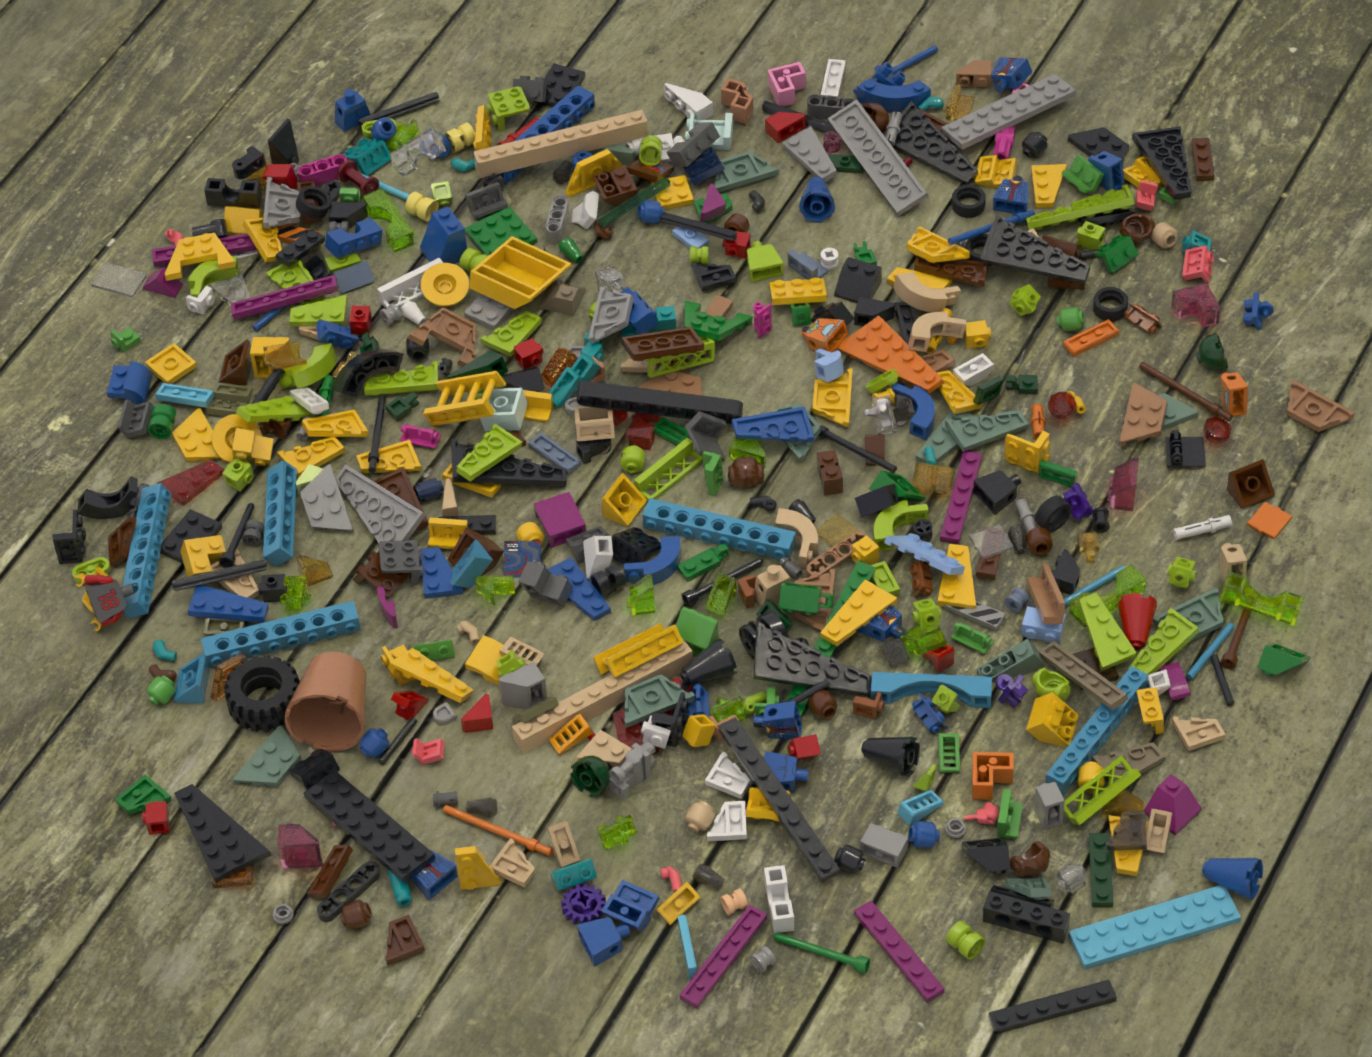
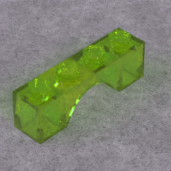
[362,188,415,252]
[1069,564,1146,627]
[1219,571,1304,626]

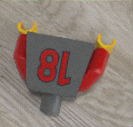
[74,573,134,631]

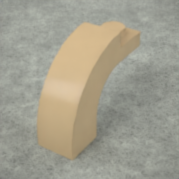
[893,272,961,312]
[908,312,966,352]
[775,508,818,569]

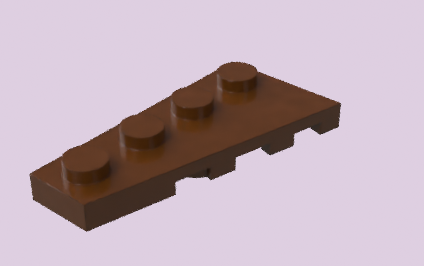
[373,468,429,532]

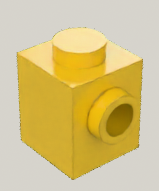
[963,320,992,349]
[851,535,879,565]
[682,714,716,747]

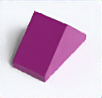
[700,184,726,223]
[143,267,183,298]

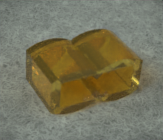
[912,462,955,494]

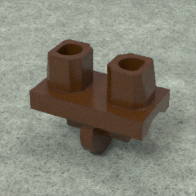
[258,418,291,440]

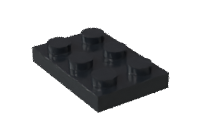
[533,63,585,107]
[160,509,222,564]

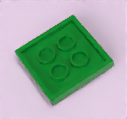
[465,206,538,256]

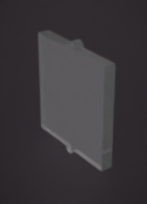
[969,524,1014,559]

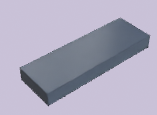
[528,432,582,476]

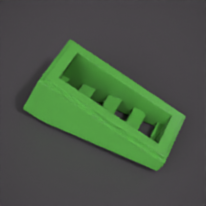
[938,733,960,773]

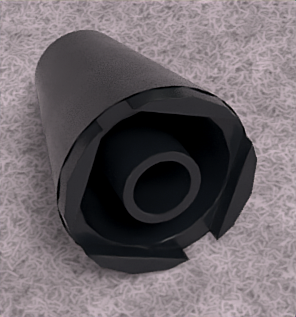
[680,639,737,686]
[861,737,920,777]

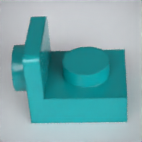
[1181,230,1212,254]

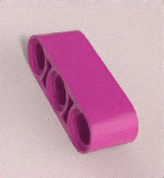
[298,154,347,186]

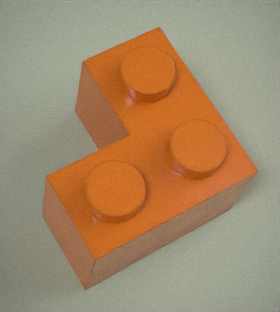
[972,752,1014,800]

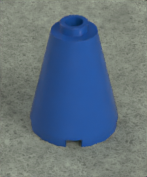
[799,177,835,222]
[1202,857,1263,899]

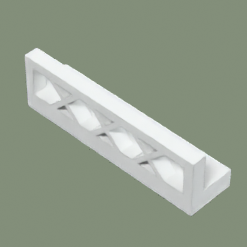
[377,258,443,309]

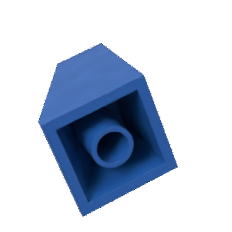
[420,206,467,264]

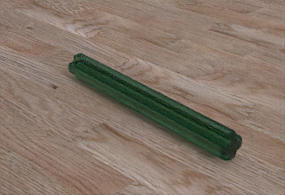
[597,177,670,228]

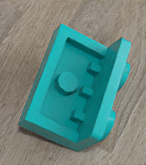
[550,859,597,891]

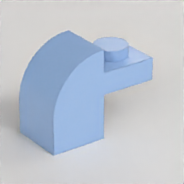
[814,348,844,383]

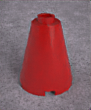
[1117,593,1157,651]

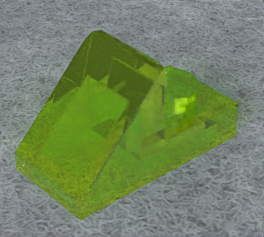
[705,572,737,615]
[475,576,515,606]

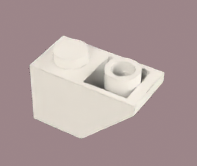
[583,536,613,579]

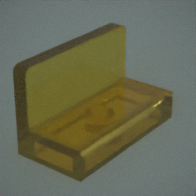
[946,83,974,121]
[263,342,307,369]

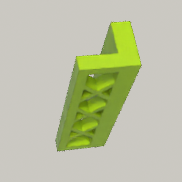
[645,337,715,378]
[634,438,703,501]
[1064,755,1141,825]

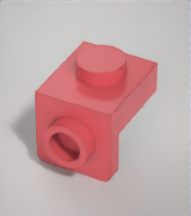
[1135,180,1158,211]
[412,738,445,765]

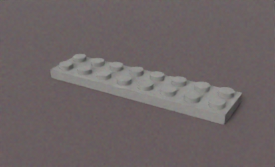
[942,74,1076,150]
[828,99,928,216]

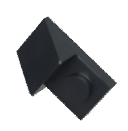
[303,251,332,280]

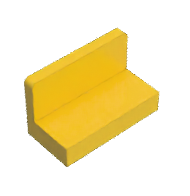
[523,390,553,423]

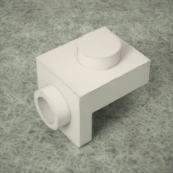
[186,286,215,315]
[641,715,671,749]

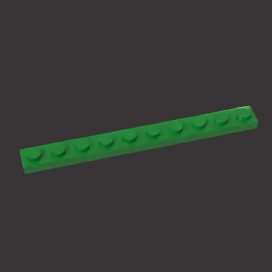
[786,561,876,717]

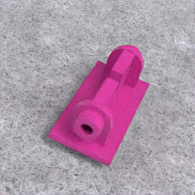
[753,302,772,339]
[400,424,441,449]

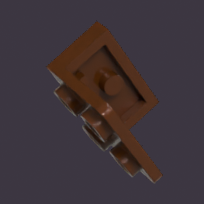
[353,551,410,598]

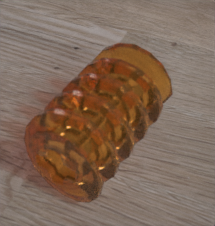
[541,348,577,387]

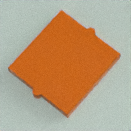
[1247,502,1292,539]

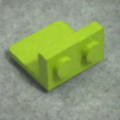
[486,86,530,131]

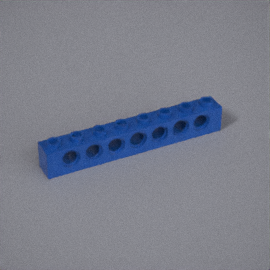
[500,85,595,185]

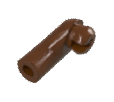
[594,219,614,240]

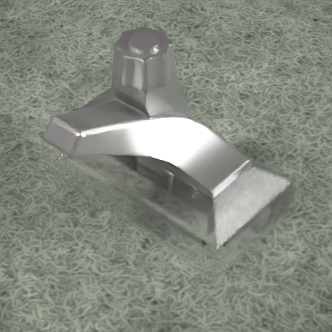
[864,395,897,434]

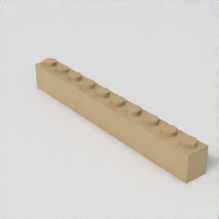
[474,110,648,178]
[512,638,693,754]

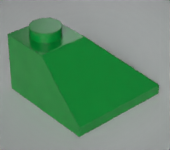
[869,470,926,501]
[1257,643,1311,676]

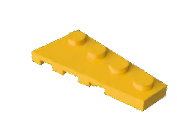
[937,544,976,609]
[388,648,474,703]

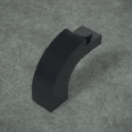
[77,476,139,519]

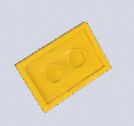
[770,277,827,305]

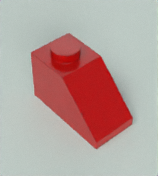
[765,112,806,143]

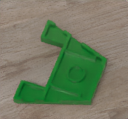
[684,301,753,341]

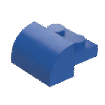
[107,361,152,404]
[601,880,660,931]

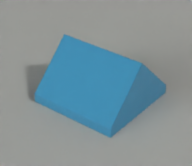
[450,540,493,588]
[174,653,210,703]

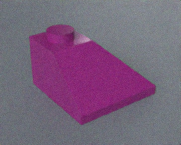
[1143,774,1202,836]

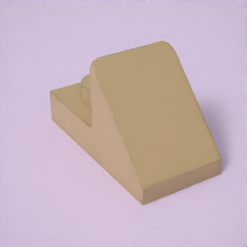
[1144,809,1172,853]
[547,821,580,867]

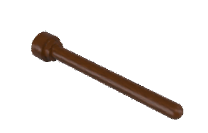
[1220,595,1255,670]

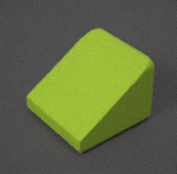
[913,764,937,791]

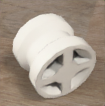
[821,248,838,271]

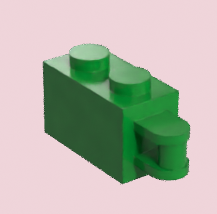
[779,582,834,615]

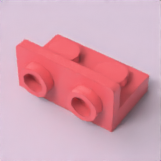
[1182,245,1214,283]

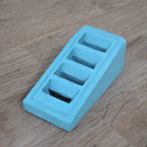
[898,790,944,826]

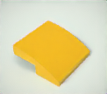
[975,155,1017,188]
[1123,156,1163,188]
[465,635,518,685]

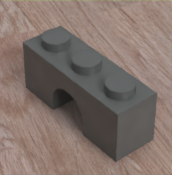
[666,122,720,167]

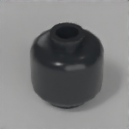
[1022,131,1048,158]
[406,338,430,361]
[834,844,866,875]

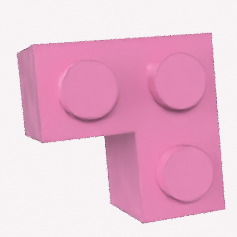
[767,62,806,106]

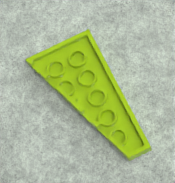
[1026,184,1134,230]

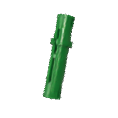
[316,375,335,417]

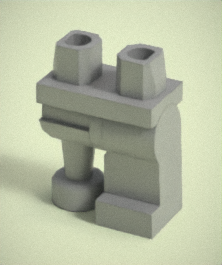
[609,741,656,800]

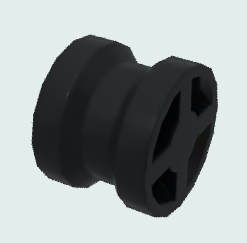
[913,519,933,542]

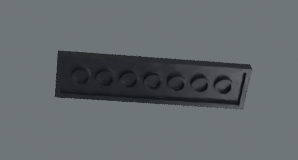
[303,770,436,883]

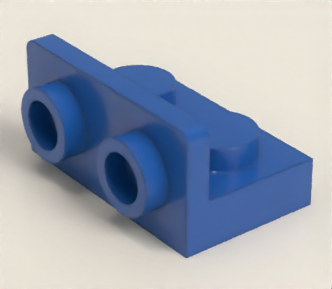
[316,319,358,349]

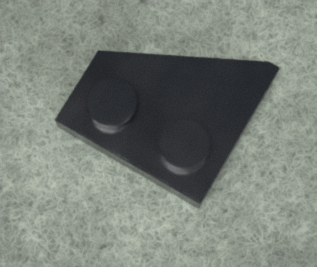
[691,262,736,292]

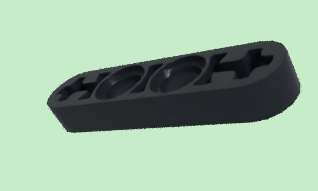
[317,861,380,922]

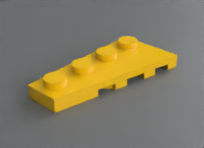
[473,105,492,151]
[820,580,898,646]

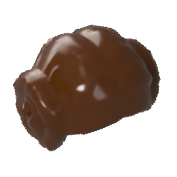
[1119,213,1155,244]
[727,456,764,489]
[1010,841,1051,878]

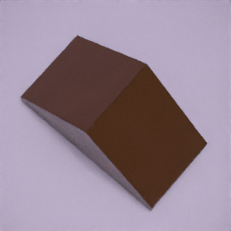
[865,434,885,466]

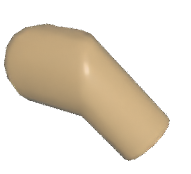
[457,621,480,645]

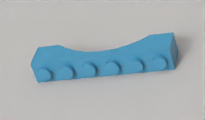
[871,672,992,708]

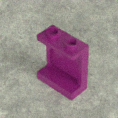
[534,492,586,548]

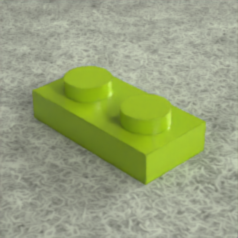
[871,561,900,596]

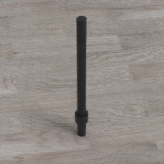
[368,394,386,473]
[818,425,897,473]

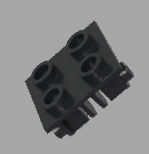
[1165,430,1206,467]

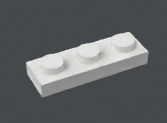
[821,59,846,97]
[290,386,329,414]

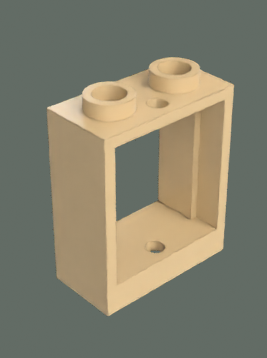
[574,406,615,441]

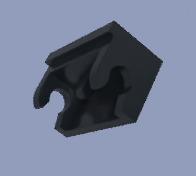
[855,484,899,518]

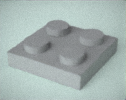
[464,294,514,330]

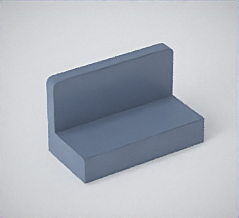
[787,249,828,280]
[332,261,374,293]

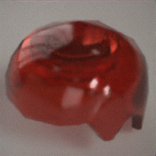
[1048,392,1076,420]
[1203,415,1232,444]

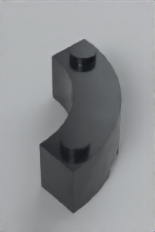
[331,349,404,397]

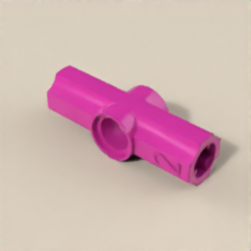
[993,124,1016,160]

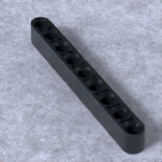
[576,381,743,425]

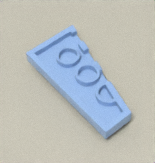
[884,533,965,575]

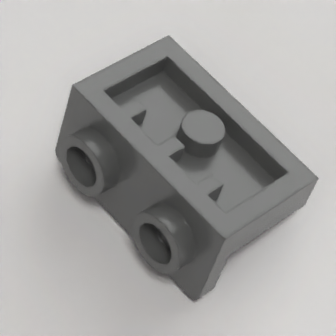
[566,526,609,563]

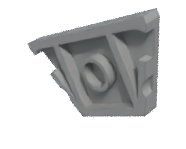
[262,177,300,228]
[588,287,634,343]
[300,464,354,532]

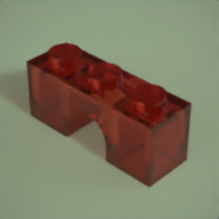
[626,413,662,451]

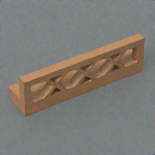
[1026,564,1065,624]

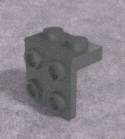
[685,411,728,461]
[378,540,423,585]

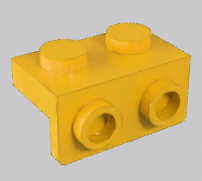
[428,518,468,549]
[746,787,790,821]

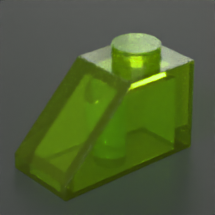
[729,436,766,469]
[626,574,655,615]
[901,624,947,655]

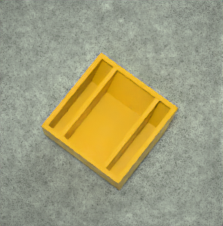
[470,236,571,309]

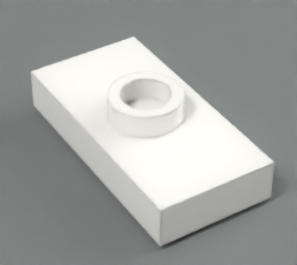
[655,133,674,163]

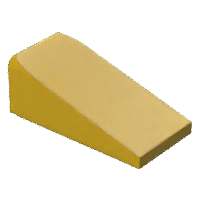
[656,882,700,925]

